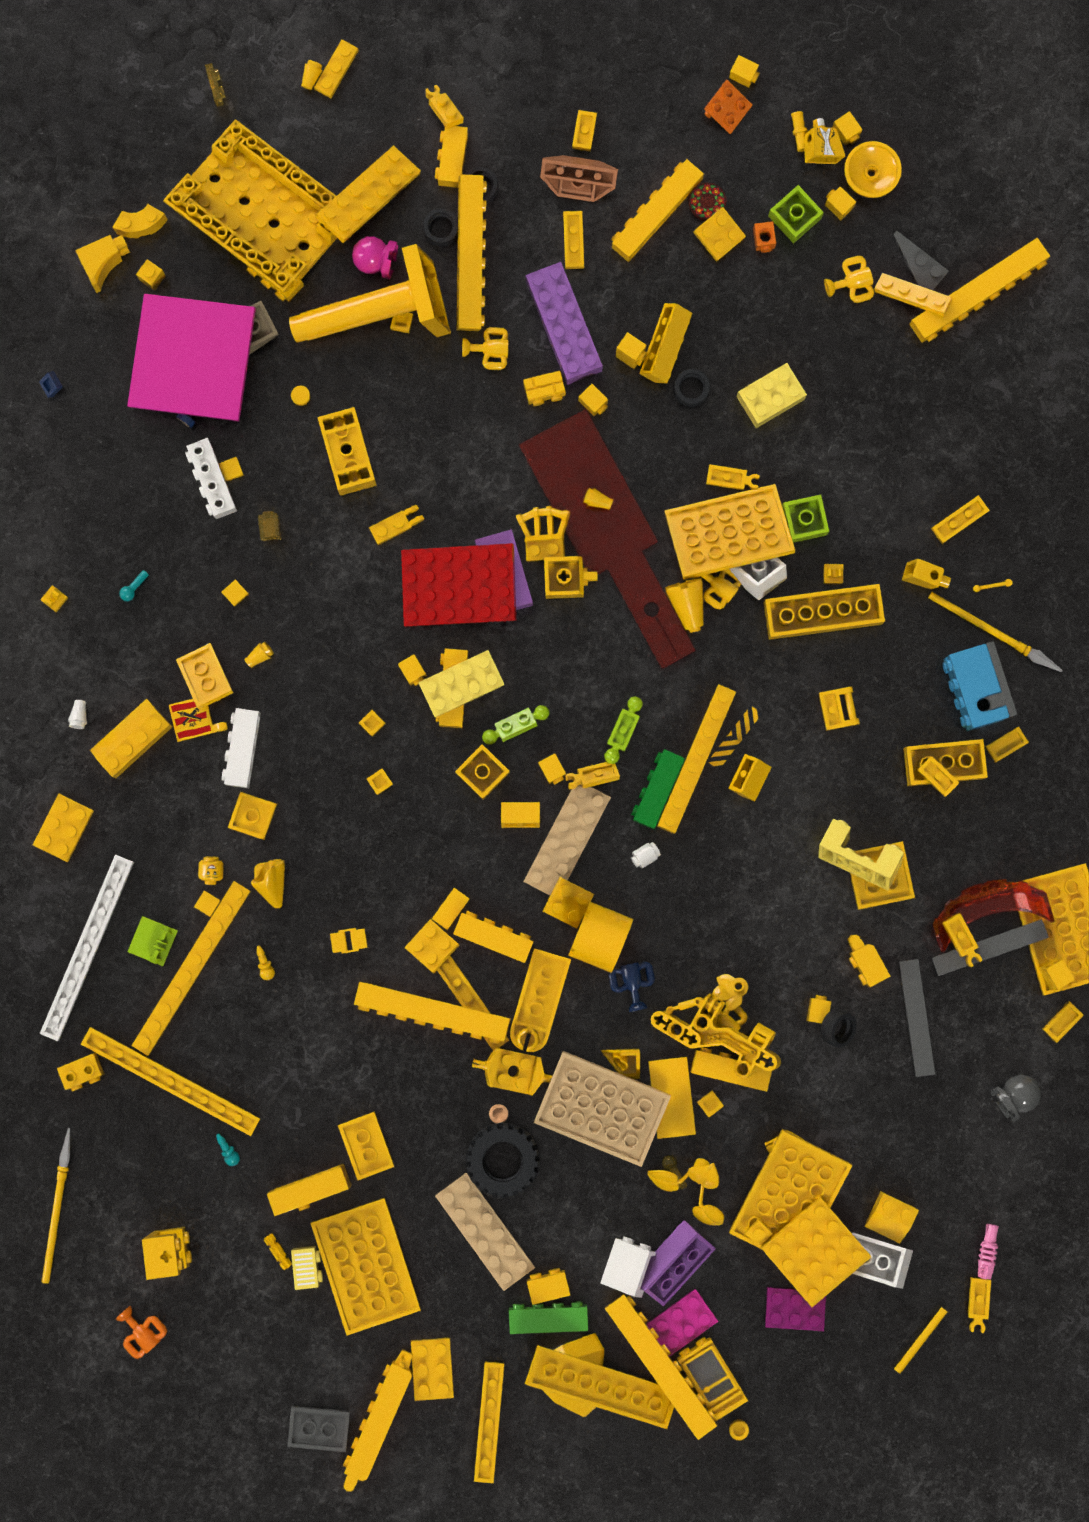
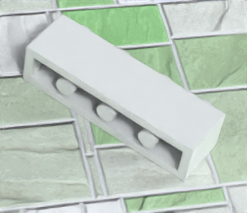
[222,708,261,789]

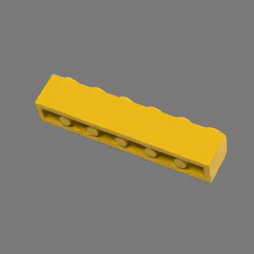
[612,159,704,262]

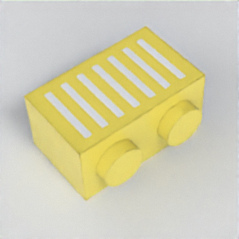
[291,1246,323,1290]

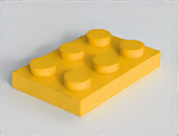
[176,643,233,709]
[33,794,94,862]
[338,1111,395,1180]
[411,1338,454,1401]

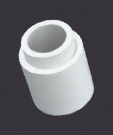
[631,842,661,868]

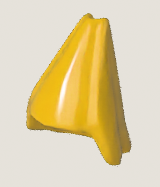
[251,859,285,908]

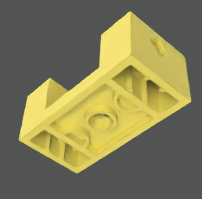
[818,819,904,891]

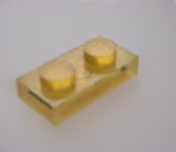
[205,63,226,107]

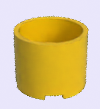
[568,902,633,973]

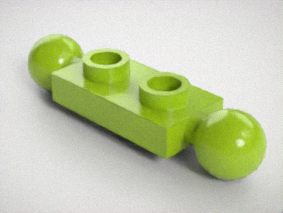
[604,696,643,764]
[482,705,549,745]

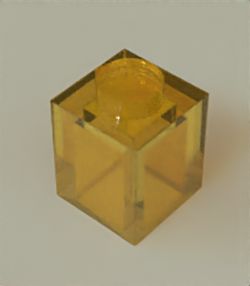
[258,511,281,541]

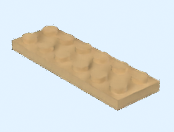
[523,784,611,895]
[435,1172,535,1291]

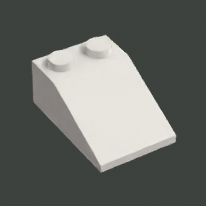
[730,558,787,600]
[852,1233,913,1289]

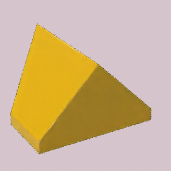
[601,1049,640,1079]

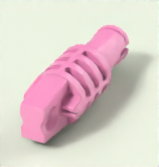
[978,1224,999,1279]

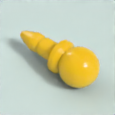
[257,946,275,980]

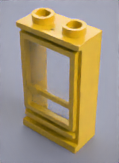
[677,1337,748,1421]

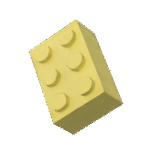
[736,363,807,428]

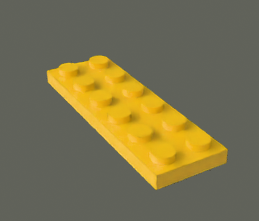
[316,145,421,243]

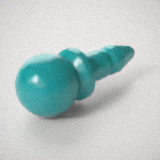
[216,1134,240,1166]

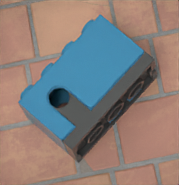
[942,641,1017,731]

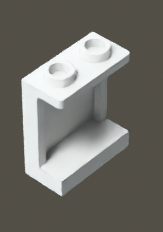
[601,1236,656,1298]

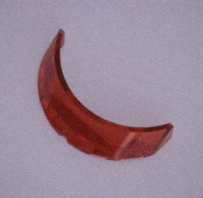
[933,879,1055,952]

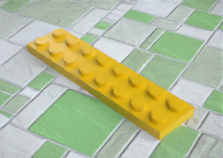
[525,1345,674,1429]

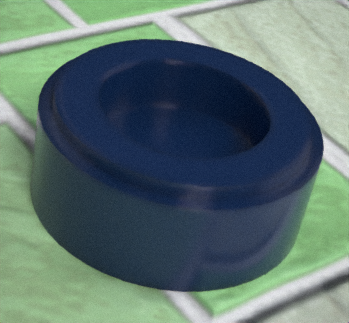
[176,414,195,428]

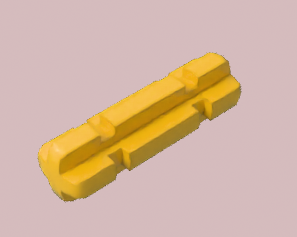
[264,1234,292,1270]

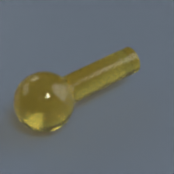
[662,1155,688,1190]

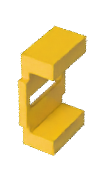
[330,928,368,954]

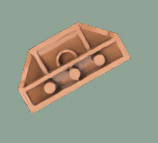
[540,155,618,202]

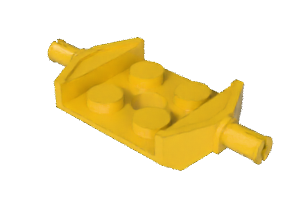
[472,1048,552,1096]

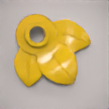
[712,974,749,1012]

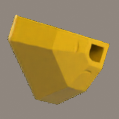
[529,1333,605,1417]

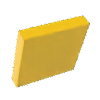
[228,792,277,840]

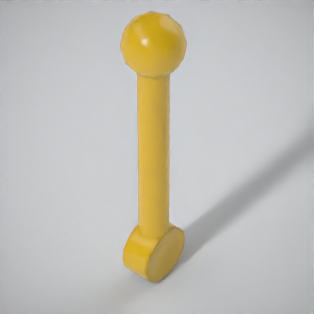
[973,579,1012,592]

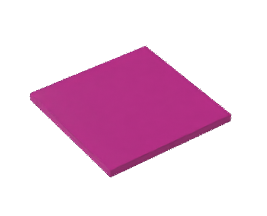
[127,294,256,421]

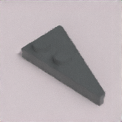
[893,231,949,291]

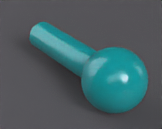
[119,570,149,601]

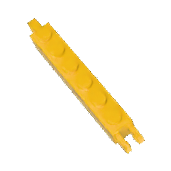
[343,1349,413,1492]

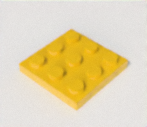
[850,841,915,910]

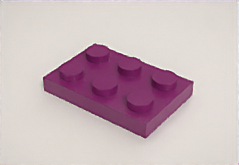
[765,1287,826,1331]

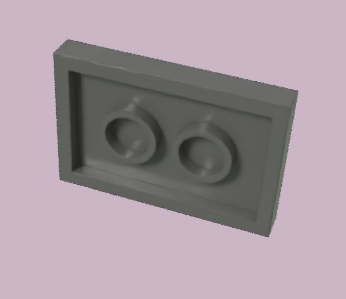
[287,1406,350,1452]

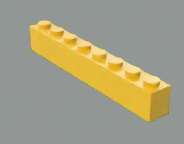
[456,175,487,331]
[909,238,1050,343]
[657,684,736,834]
[354,982,511,1044]
[605,1294,718,1440]

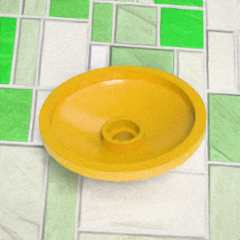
[844,141,902,198]

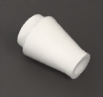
[68,700,87,729]

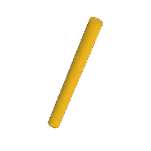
[894,1307,947,1374]

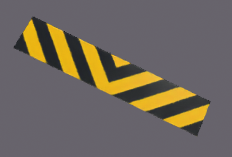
[708,705,762,770]

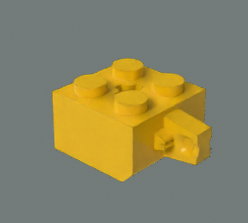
[544,556,598,599]

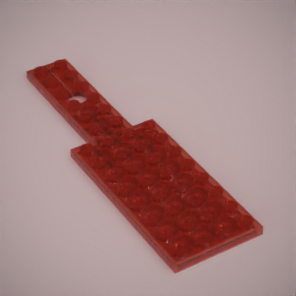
[519,409,696,669]

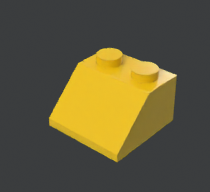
[864,1191,919,1243]

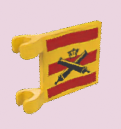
[169,699,228,742]

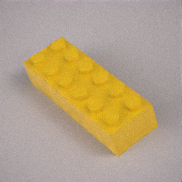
[763,584,885,640]

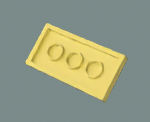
[418,650,505,718]

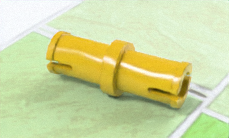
[791,111,808,152]

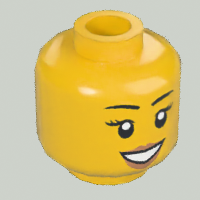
[198,856,224,885]

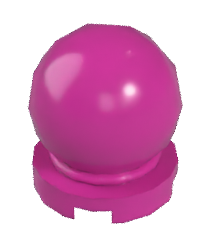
[352,237,398,279]

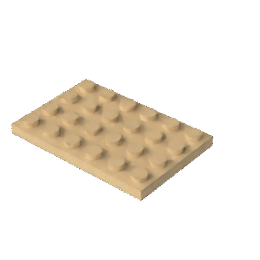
[534,1051,671,1167]

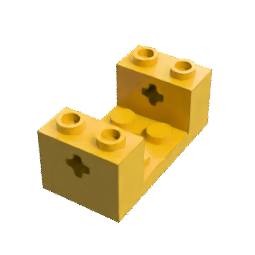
[318,407,377,496]
[142,1227,192,1280]

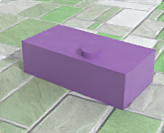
[475,529,533,610]

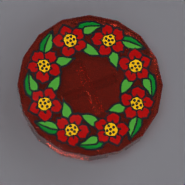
[688,183,726,221]

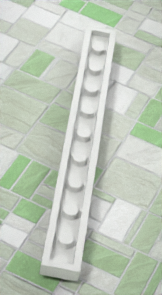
[40,855,134,1041]

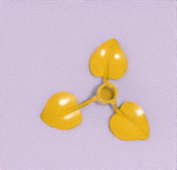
[648,1158,724,1226]

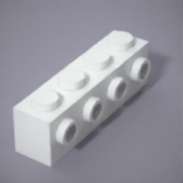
[185,438,237,519]

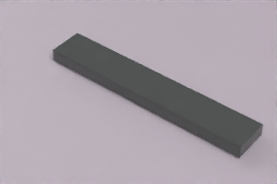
[932,919,1049,976]
[898,959,935,1077]

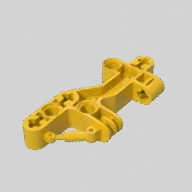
[651,993,781,1078]

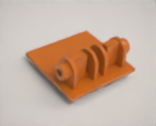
[704,80,753,134]

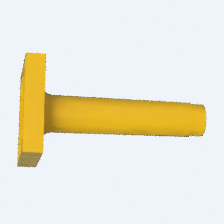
[289,244,451,343]

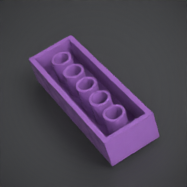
[526,262,603,385]

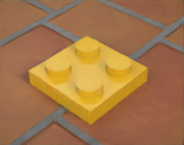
[693,207,746,261]
[543,877,594,929]
[405,919,459,974]

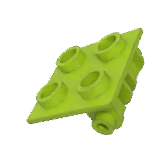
[128,916,178,966]

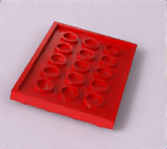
[401,543,517,627]

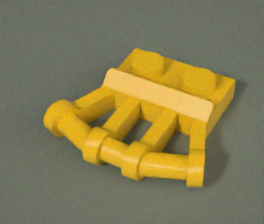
[516,506,570,562]

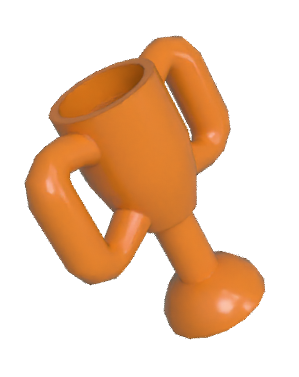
[116,1306,167,1359]

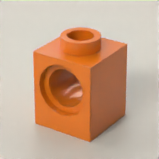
[753,222,776,253]

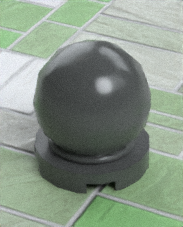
[990,1075,1041,1123]

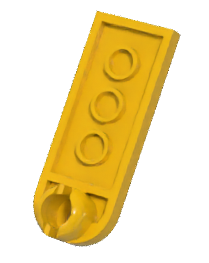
[510,949,571,1052]

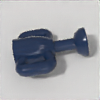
[608,962,655,1012]

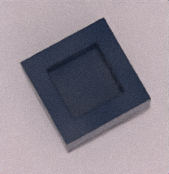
[39,371,63,398]

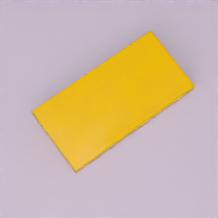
[648,1057,696,1139]

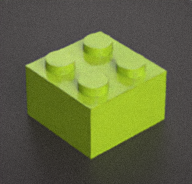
[768,185,824,244]
[782,495,829,543]

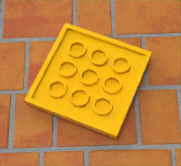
[761,1197,871,1307]

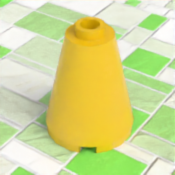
[665,578,704,633]

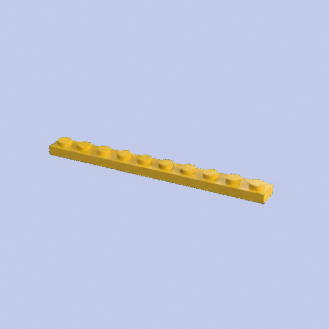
[132,881,251,1056]
[81,1027,261,1136]

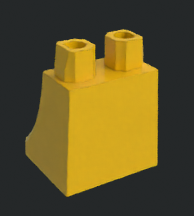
[75,235,130,293]

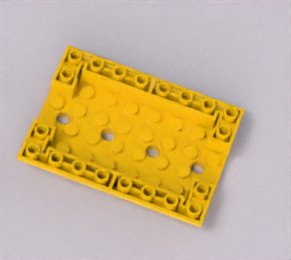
[163,119,337,293]

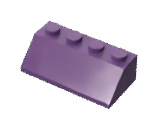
[641,1220,716,1307]

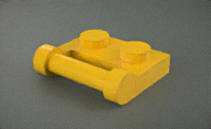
[818,687,860,731]

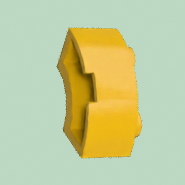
[113,204,168,238]

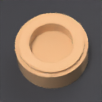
[489,1104,509,1123]

